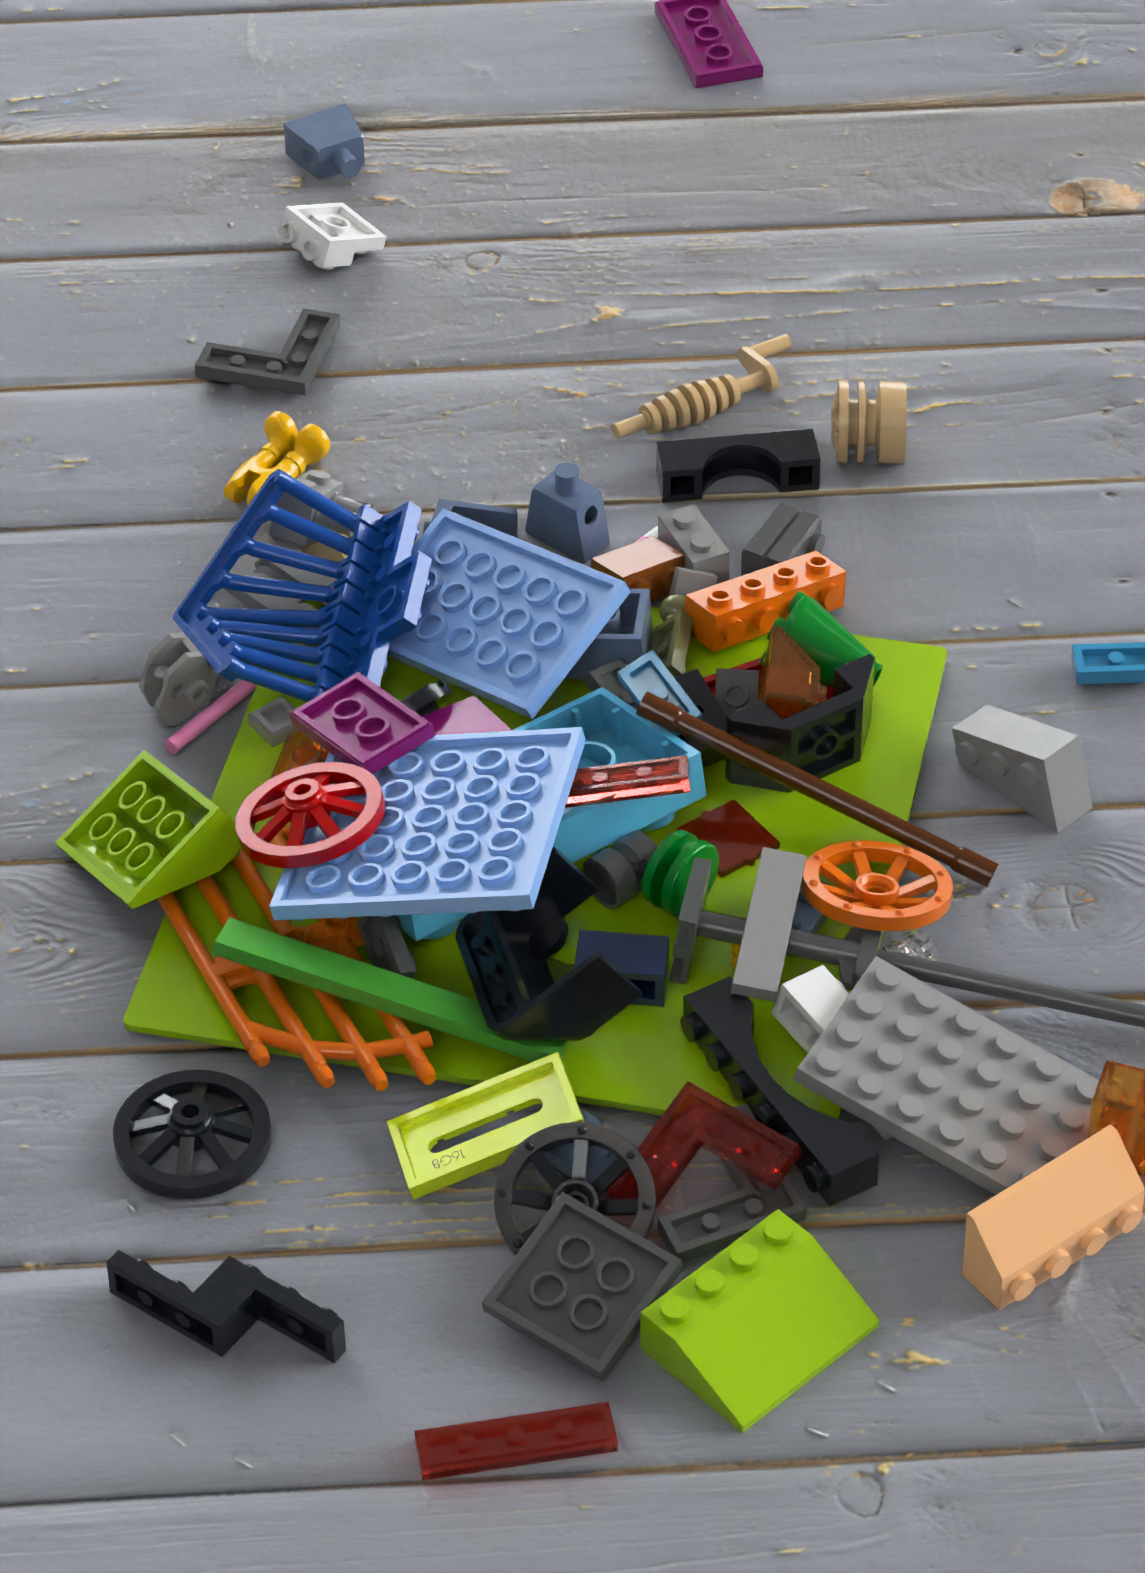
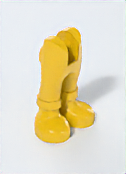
[224,411,330,506]

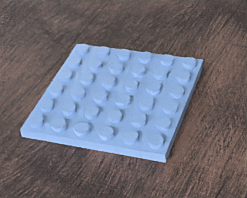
[269,727,586,921]

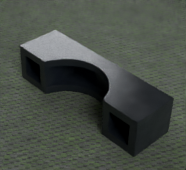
[656,429,821,502]

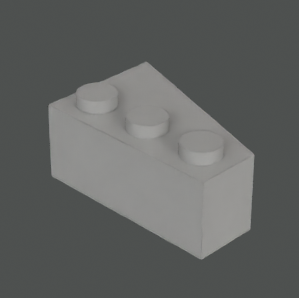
[952,704,1093,833]

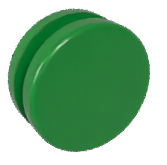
[642,830,719,918]

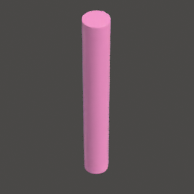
[164,680,257,754]

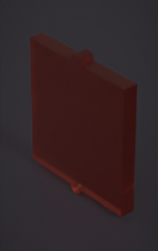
[677,799,780,878]

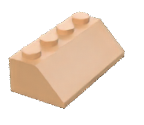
[962,1124,1145,1310]

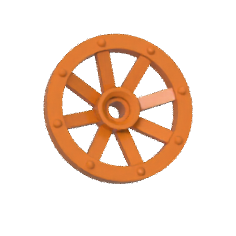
[801,840,953,931]

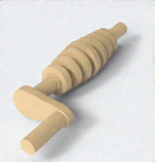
[611,334,792,439]

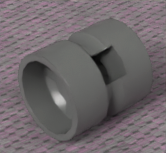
[583,830,658,909]

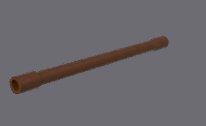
[636,691,999,887]

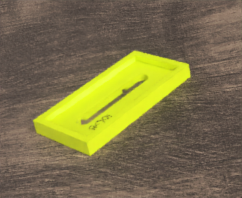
[387,1052,585,1200]

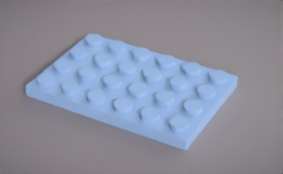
[387,508,631,719]

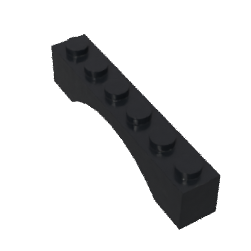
[680,976,879,1207]

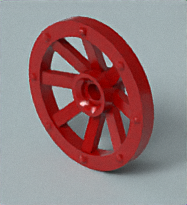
[235,762,385,868]

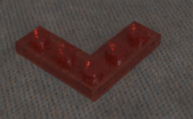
[606,1081,802,1208]

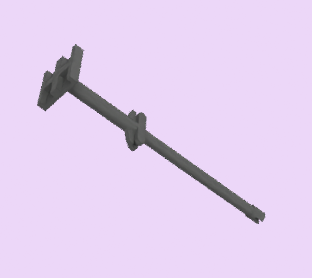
[669,857,1145,1028]

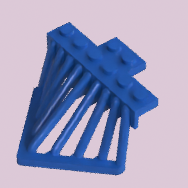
[173,469,432,702]

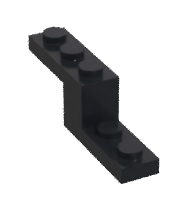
[106,1250,346,1363]

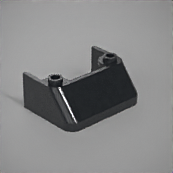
[455,847,642,1041]

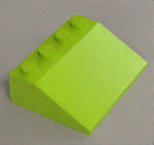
[55,750,242,909]
[640,1209,880,1433]

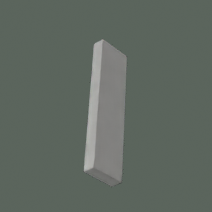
[731,847,807,1002]

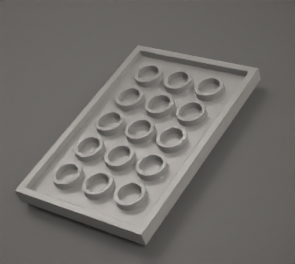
[793,956,1116,1195]

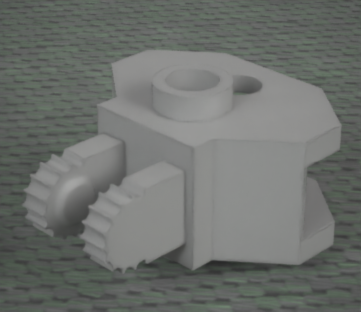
[139,632,230,726]

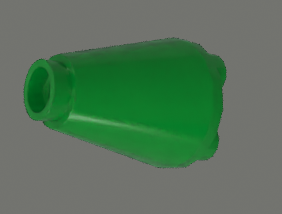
[760,591,883,688]

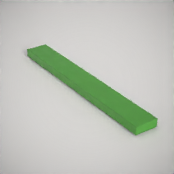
[212,917,569,1062]

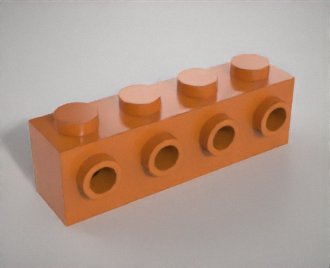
[685,551,846,652]

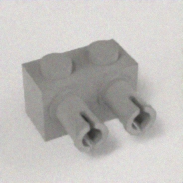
[269,470,375,546]

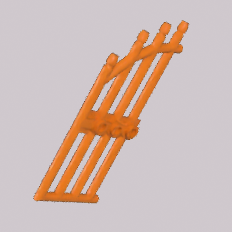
[157,825,436,1091]

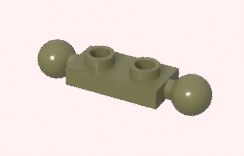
[649,594,693,677]

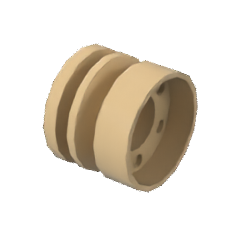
[831,380,907,464]

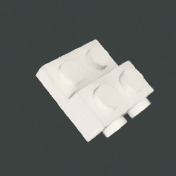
[279,202,387,270]

